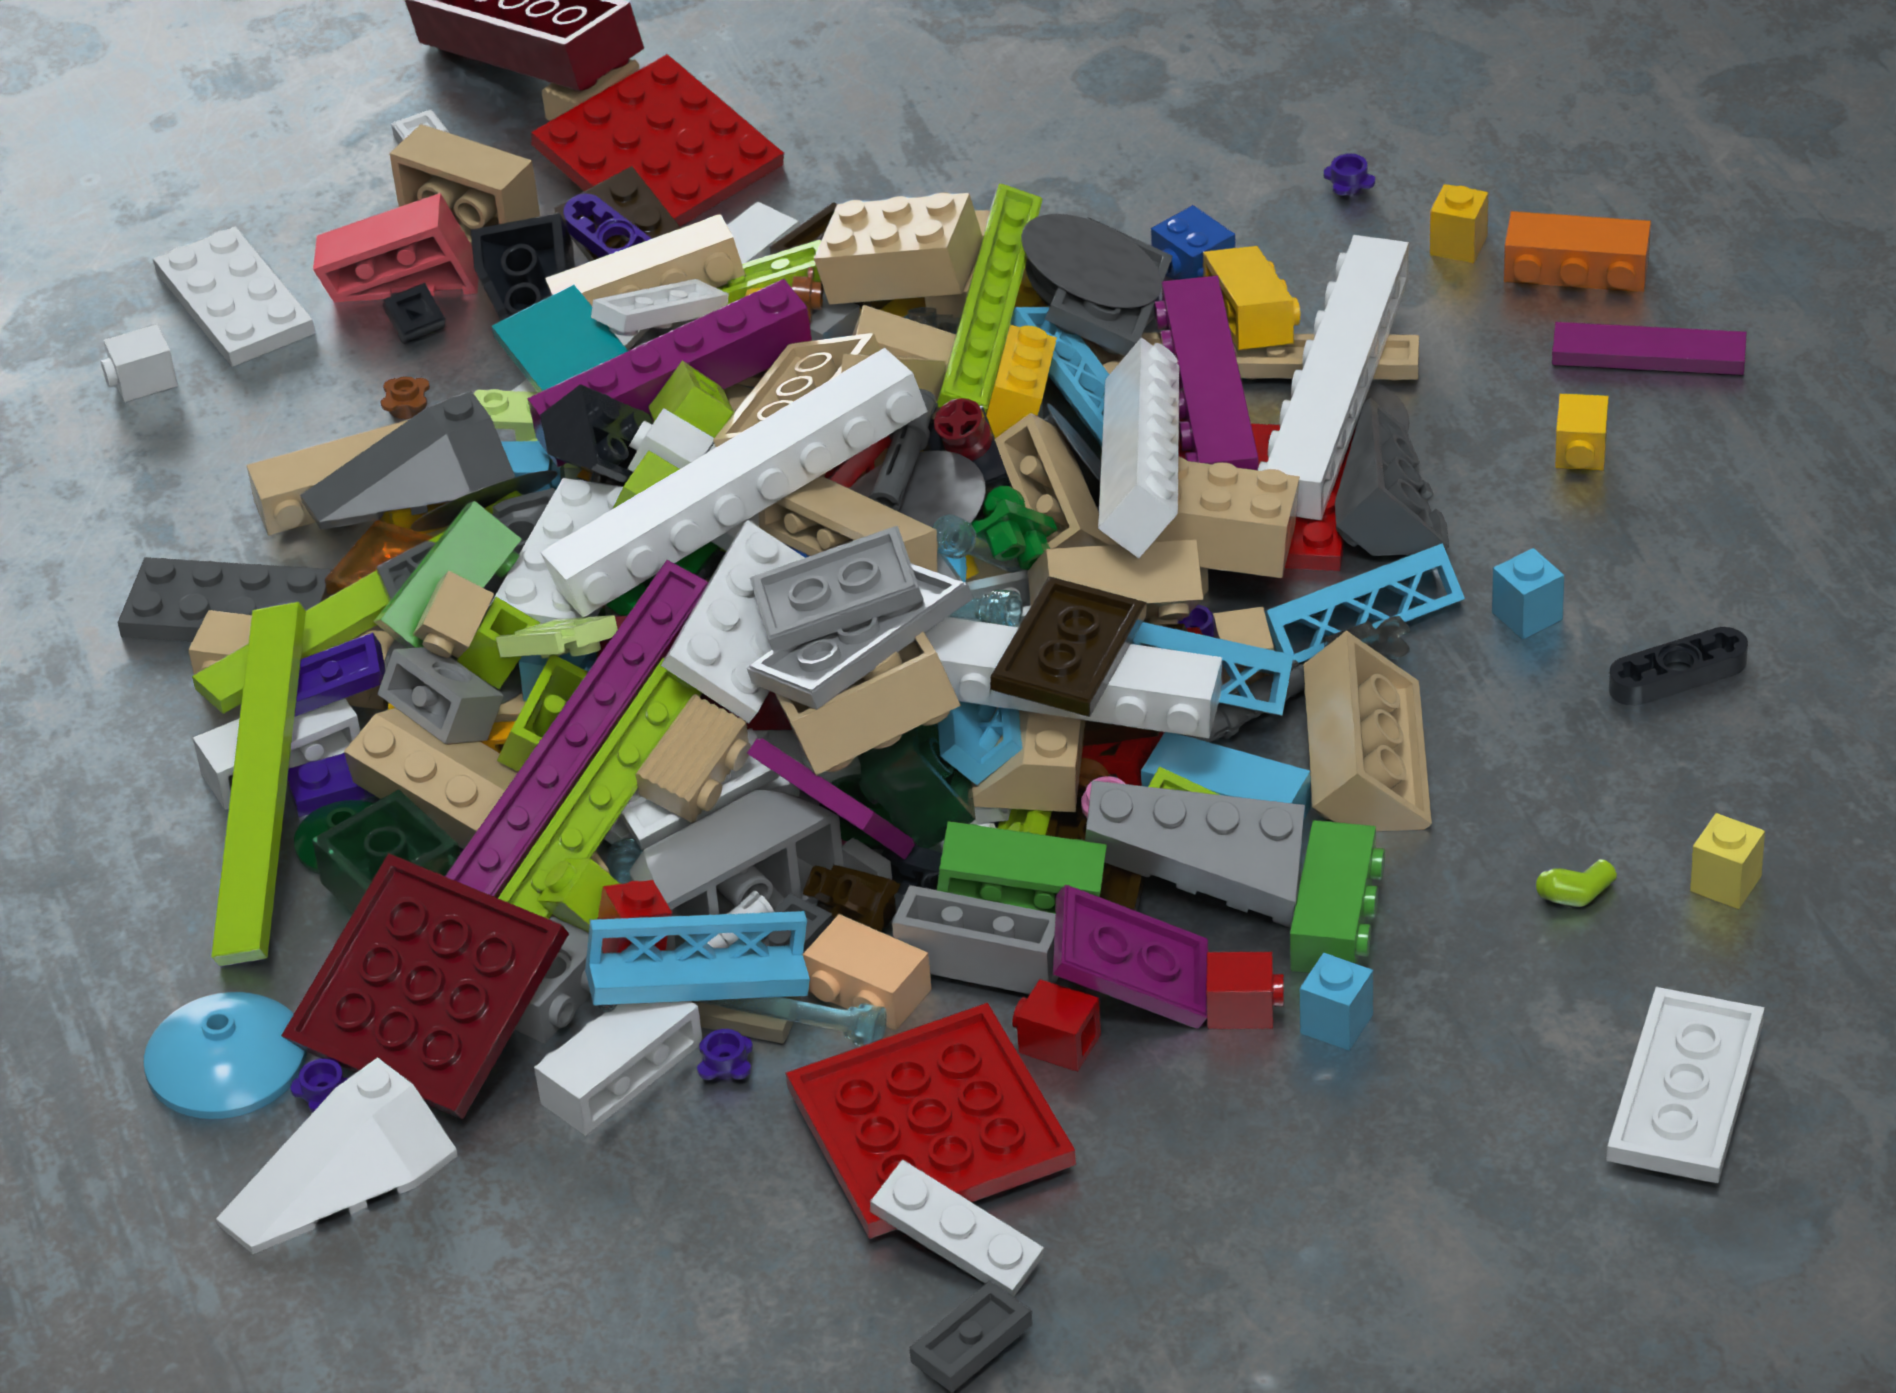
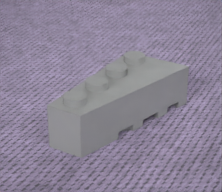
[1085,780,1305,928]

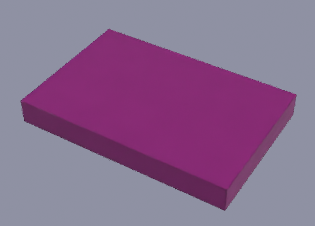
[747,738,915,859]
[1053,884,1208,1029]

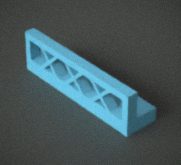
[1011,307,1110,447]
[1264,543,1465,664]
[938,620,1022,785]
[1131,622,1294,715]
[585,911,810,1005]

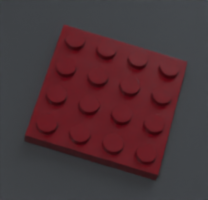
[281,853,569,1120]

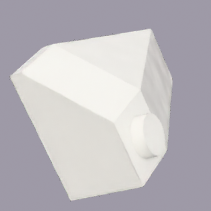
[216,1057,458,1254]

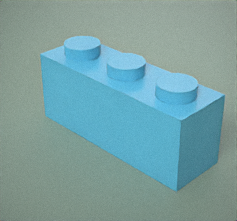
[1141,732,1311,821]

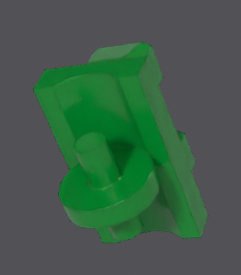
[967,486,1058,571]

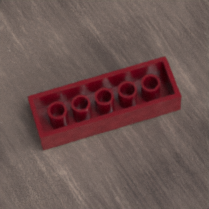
[405,0,645,91]

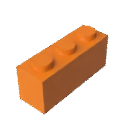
[1504,211,1651,292]

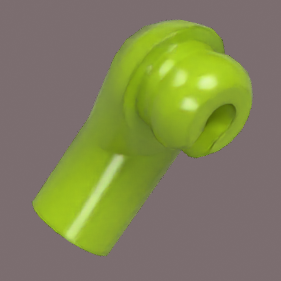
[1536,859,1617,908]

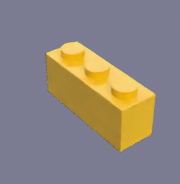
[1203,246,1300,350]
[986,325,1057,439]

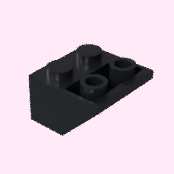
[540,384,653,486]

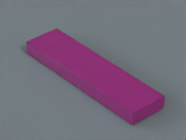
[1552,322,1747,375]

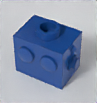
[1151,205,1236,280]

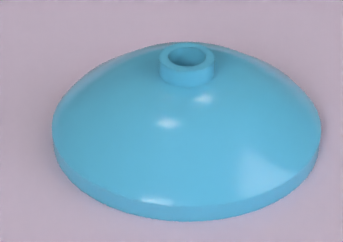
[144,992,307,1119]

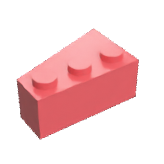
[313,193,479,303]

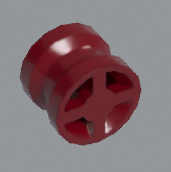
[934,398,993,461]

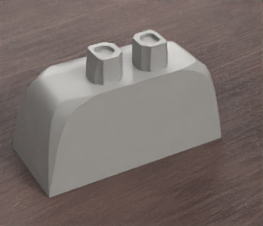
[629,790,844,951]

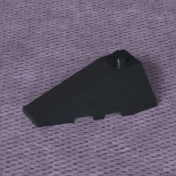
[471,213,575,321]

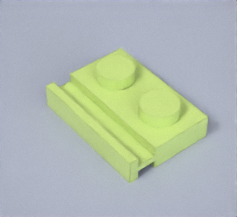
[496,615,618,658]

